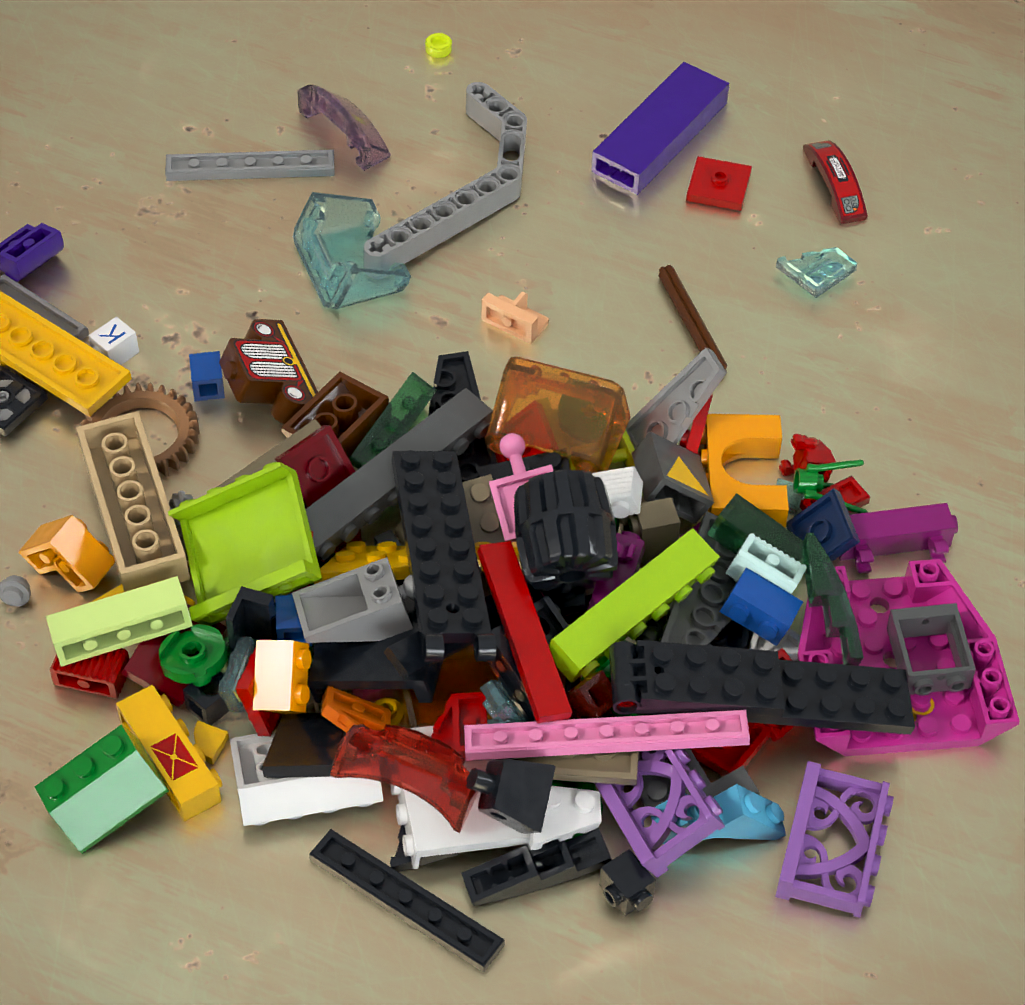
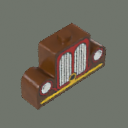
[219,319,318,424]

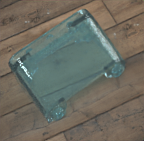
[293,192,411,309]

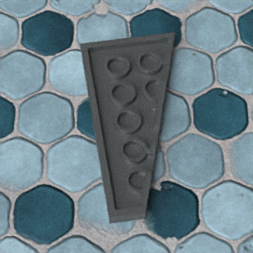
[659,511,793,646]

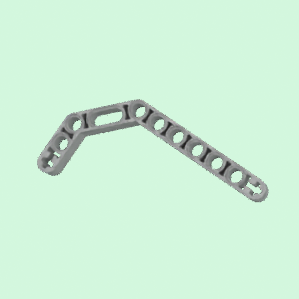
[364,82,527,277]

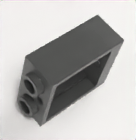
[886,603,976,696]

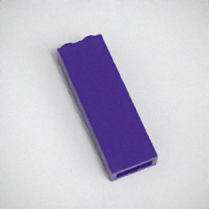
[591,62,729,195]

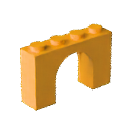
[700,414,789,530]

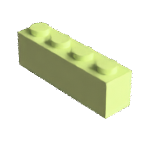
[46,576,193,667]

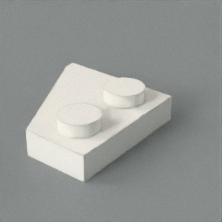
[530,786,602,850]

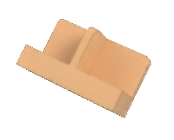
[481,292,549,344]

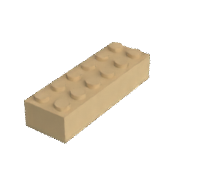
[76,411,190,592]

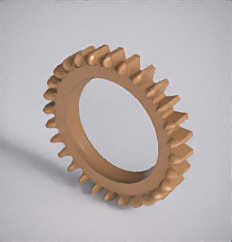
[81,383,200,477]

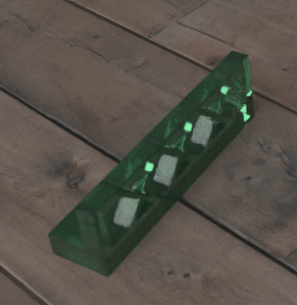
[349,372,437,469]

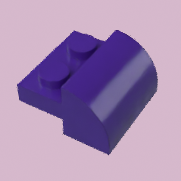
[0,223,64,283]

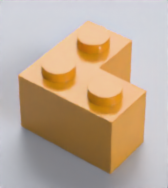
[18,515,115,593]

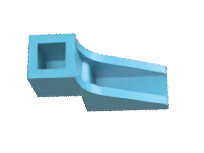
[651,784,786,844]

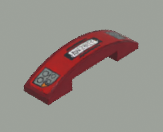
[803,140,868,225]

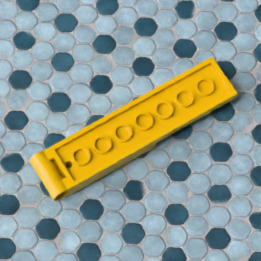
[0,291,132,417]

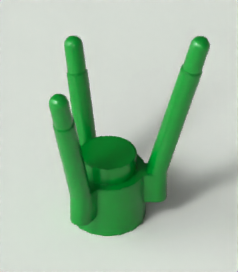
[793,460,868,514]

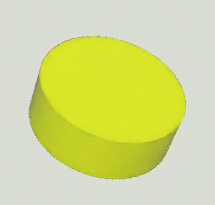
[425,33,452,58]

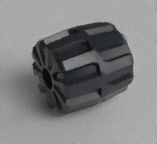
[514,470,618,594]

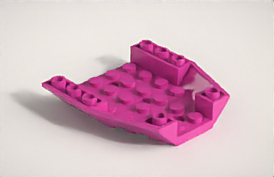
[797,559,1020,757]

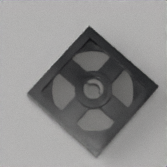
[0,365,48,437]

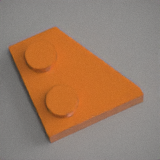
[321,686,391,757]

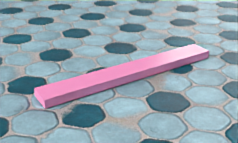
[464,710,750,761]

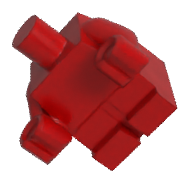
[779,434,836,482]

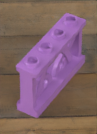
[595,749,725,878]
[775,761,894,918]

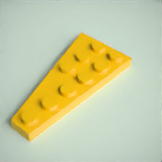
[314,541,522,584]

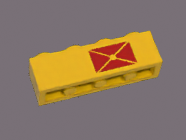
[116,685,223,822]

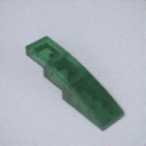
[801,533,864,666]

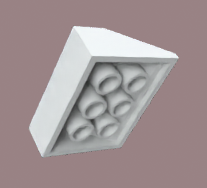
[229,730,383,826]

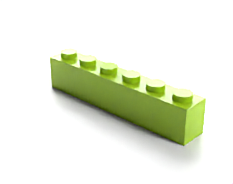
[549,528,720,683]

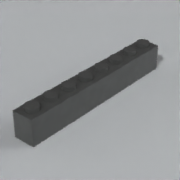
[306,388,493,561]

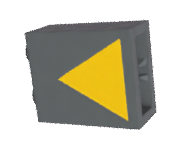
[632,431,714,524]

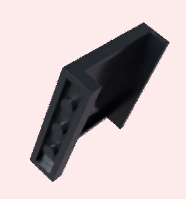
[307,579,455,703]

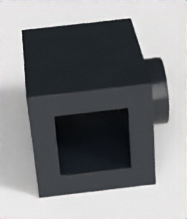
[599,849,656,916]

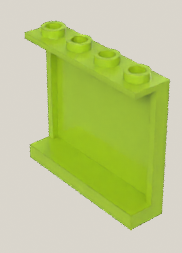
[168,462,322,626]

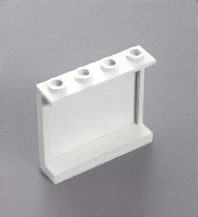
[384,717,530,869]

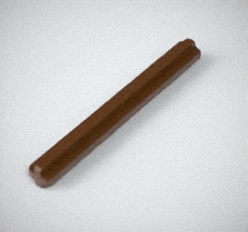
[658,265,727,372]

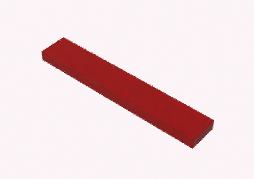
[477,541,572,724]

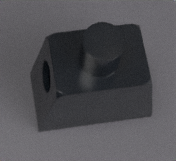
[467,759,556,834]

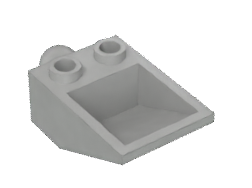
[292,557,414,643]

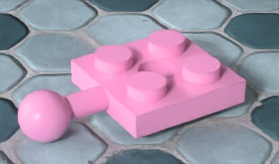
[489,433,553,542]

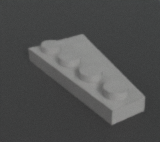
[624,348,727,449]

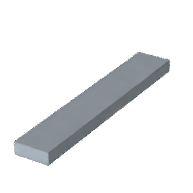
[165,150,335,181]

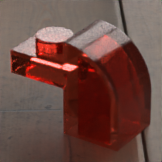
[565,670,615,720]

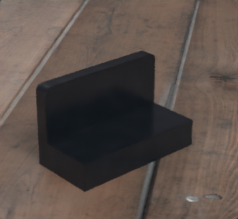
[226,586,277,657]

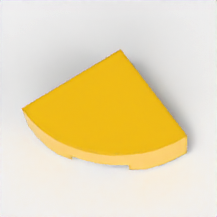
[194,720,229,765]

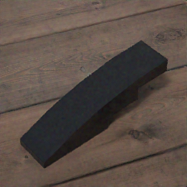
[461,828,612,906]

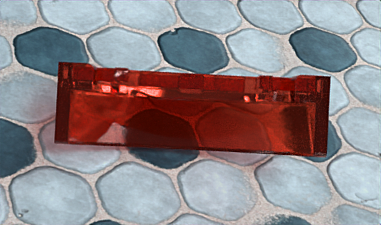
[330,724,478,833]

